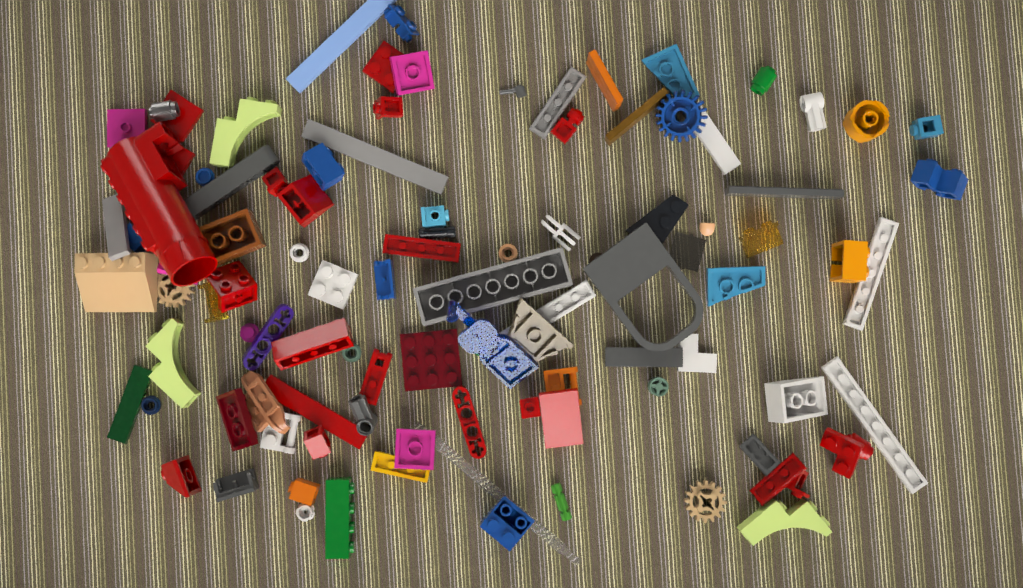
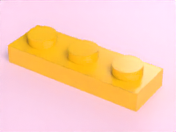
[371,451,430,483]

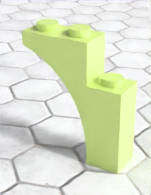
[209,97,282,169]
[145,318,201,408]
[737,498,832,546]

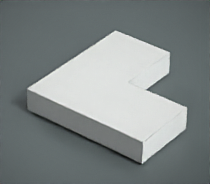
[677,334,717,373]

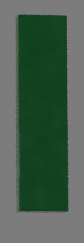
[107,365,152,444]

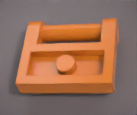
[543,366,582,405]

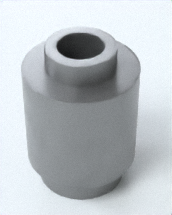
[149,100,180,122]

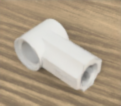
[799,92,827,132]

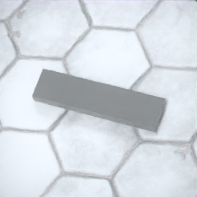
[529,66,587,140]
[102,194,131,261]

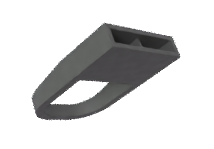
[582,222,703,351]

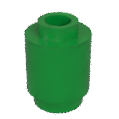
[750,66,777,96]

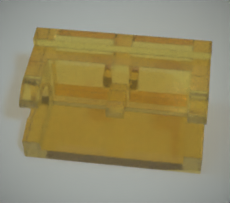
[197,282,229,323]

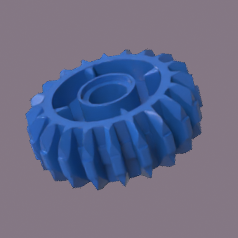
[655,90,708,142]

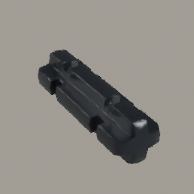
[418,226,456,239]

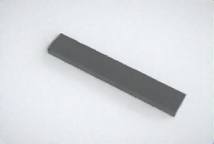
[725,186,844,200]

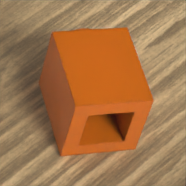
[288,478,321,506]

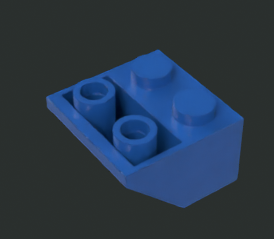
[480,495,535,551]

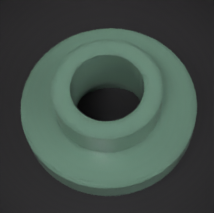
[342,343,362,362]

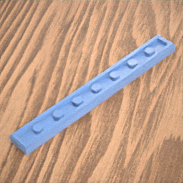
[286,0,398,93]

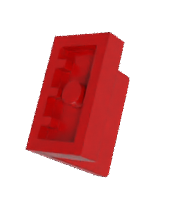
[206,261,257,313]

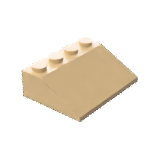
[74,252,158,312]

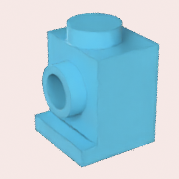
[421,205,450,228]

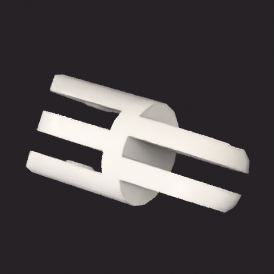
[541,215,581,252]

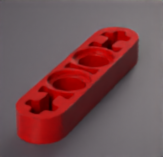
[452,385,487,459]

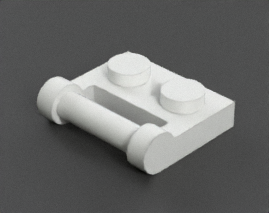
[260,412,301,454]

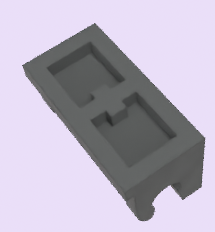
[213,468,259,502]

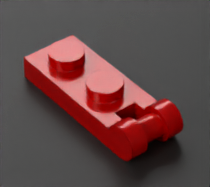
[359,348,393,406]

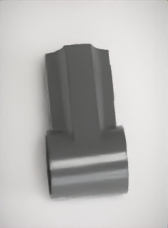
[348,394,378,436]

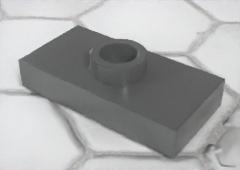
[738,433,781,476]

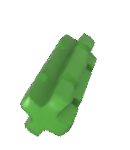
[551,483,572,521]

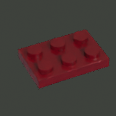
[216,387,259,452]

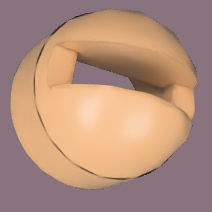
[699,222,715,236]

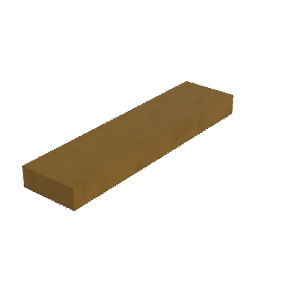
[605,88,669,146]

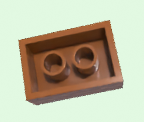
[199,208,267,266]

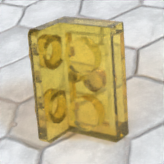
[738,220,784,258]

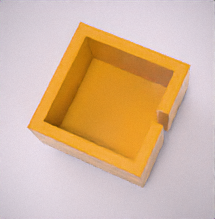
[830,240,870,283]

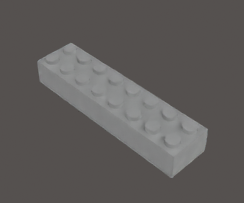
[412,247,573,326]

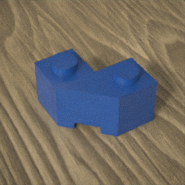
[910,159,969,201]

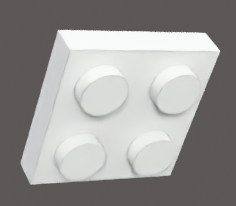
[308,260,358,310]

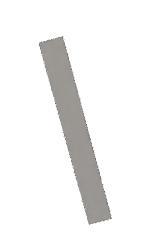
[301,119,449,195]

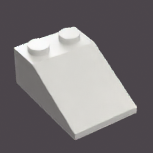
[764,376,828,423]

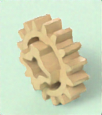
[157,274,196,308]
[683,480,727,523]

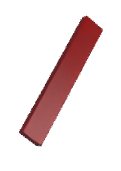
[266,374,368,449]

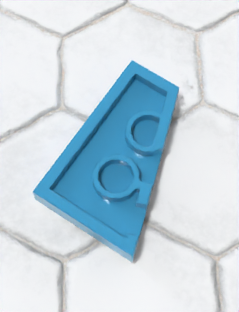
[641,44,700,99]
[706,266,766,307]

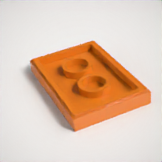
[586,50,623,112]

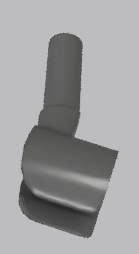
[499,85,527,98]

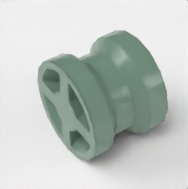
[648,377,669,396]

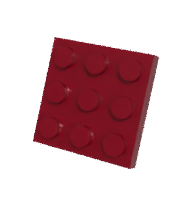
[400,329,463,392]

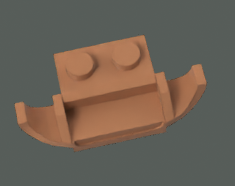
[241,370,291,434]

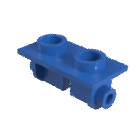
[384,4,420,43]

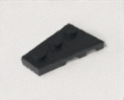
[625,194,689,244]

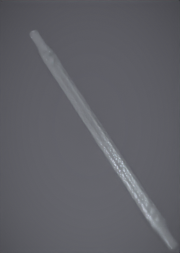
[414,422,581,565]

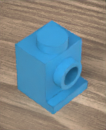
[909,115,944,140]

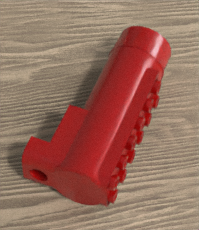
[100,121,218,286]

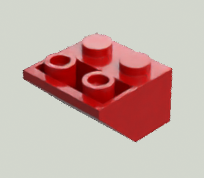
[276,174,334,228]

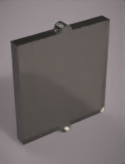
[670,232,706,272]

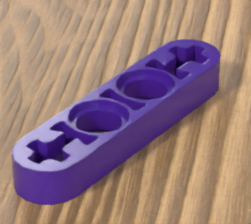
[242,304,294,370]

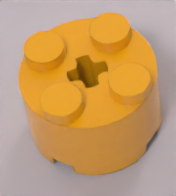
[843,100,890,143]

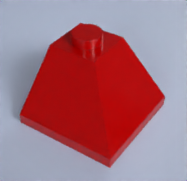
[160,455,202,498]

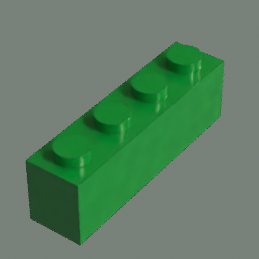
[325,477,355,559]

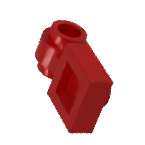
[550,108,585,145]

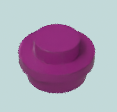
[240,323,260,342]

